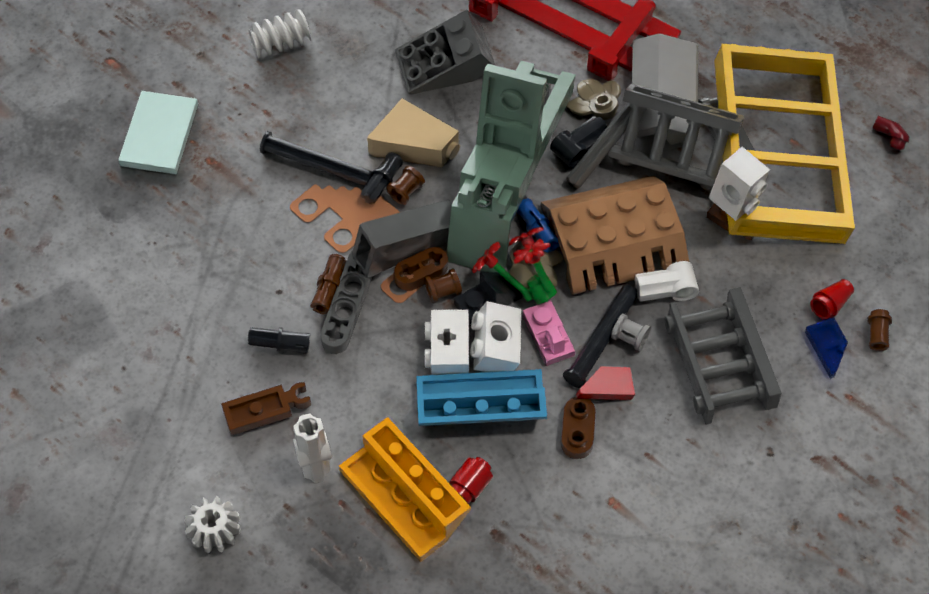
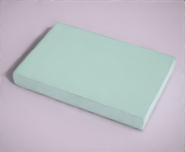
[118,91,198,174]

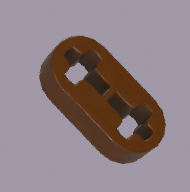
[394,247,448,291]

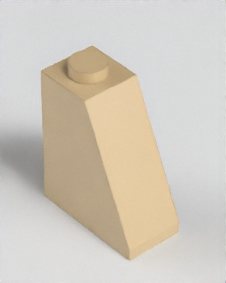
[367,98,460,167]

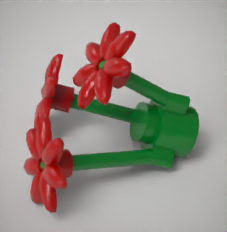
[472,227,557,305]

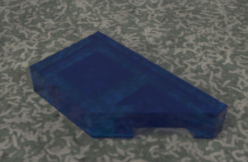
[805,317,848,379]

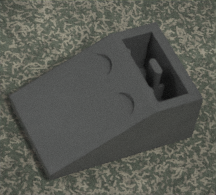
[395,9,496,95]

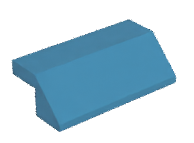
[416,369,547,426]

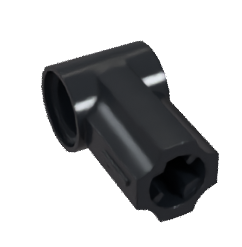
[550,117,607,169]

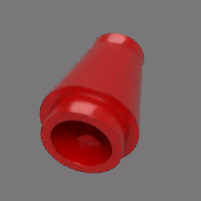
[810,279,854,319]

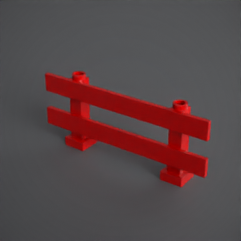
[469,0,681,81]

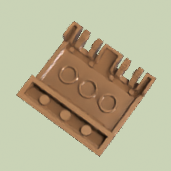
[541,176,689,295]

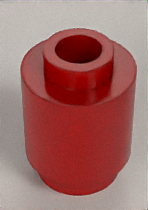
[449,457,493,504]

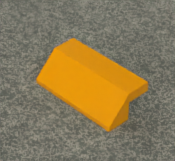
[339,417,471,562]

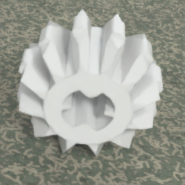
[184,496,241,554]

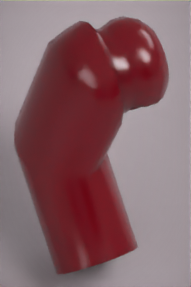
[873,115,909,151]

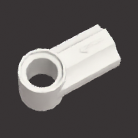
[635,261,699,302]

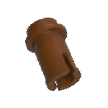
[867,309,892,351]

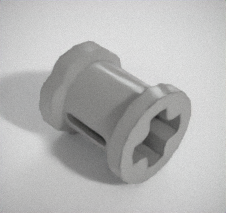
[611,314,651,351]

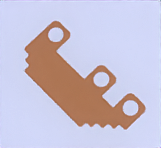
[290,184,436,303]

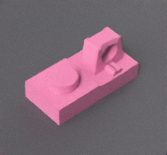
[522,300,575,366]

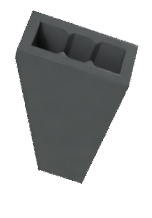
[352,199,452,278]

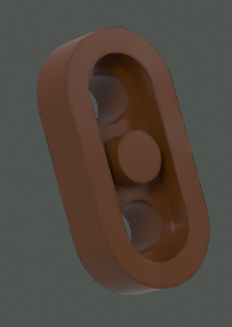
[561,397,596,459]

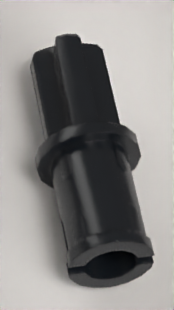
[361,152,403,204]
[248,327,311,353]

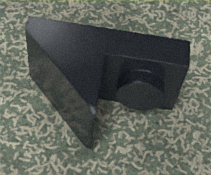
[454,271,522,326]

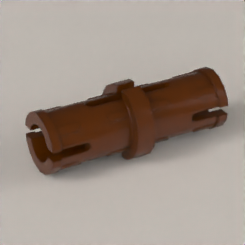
[310,254,347,314]

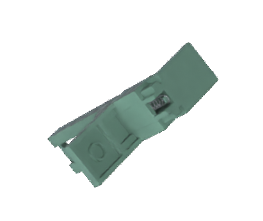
[447,61,576,272]

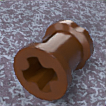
[386,166,425,205]
[424,268,462,304]

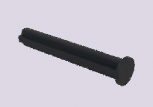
[260,131,372,186]
[563,284,638,388]

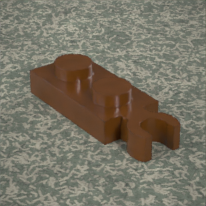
[221,382,311,436]

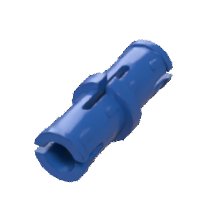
[517,198,560,252]

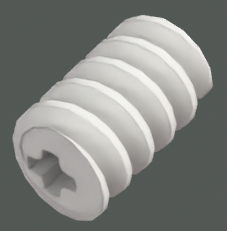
[248,9,311,59]

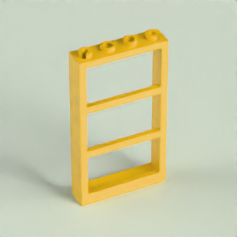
[714,44,855,244]

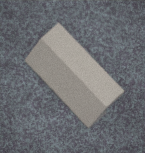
[632,33,699,145]

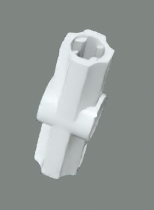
[293,413,332,483]

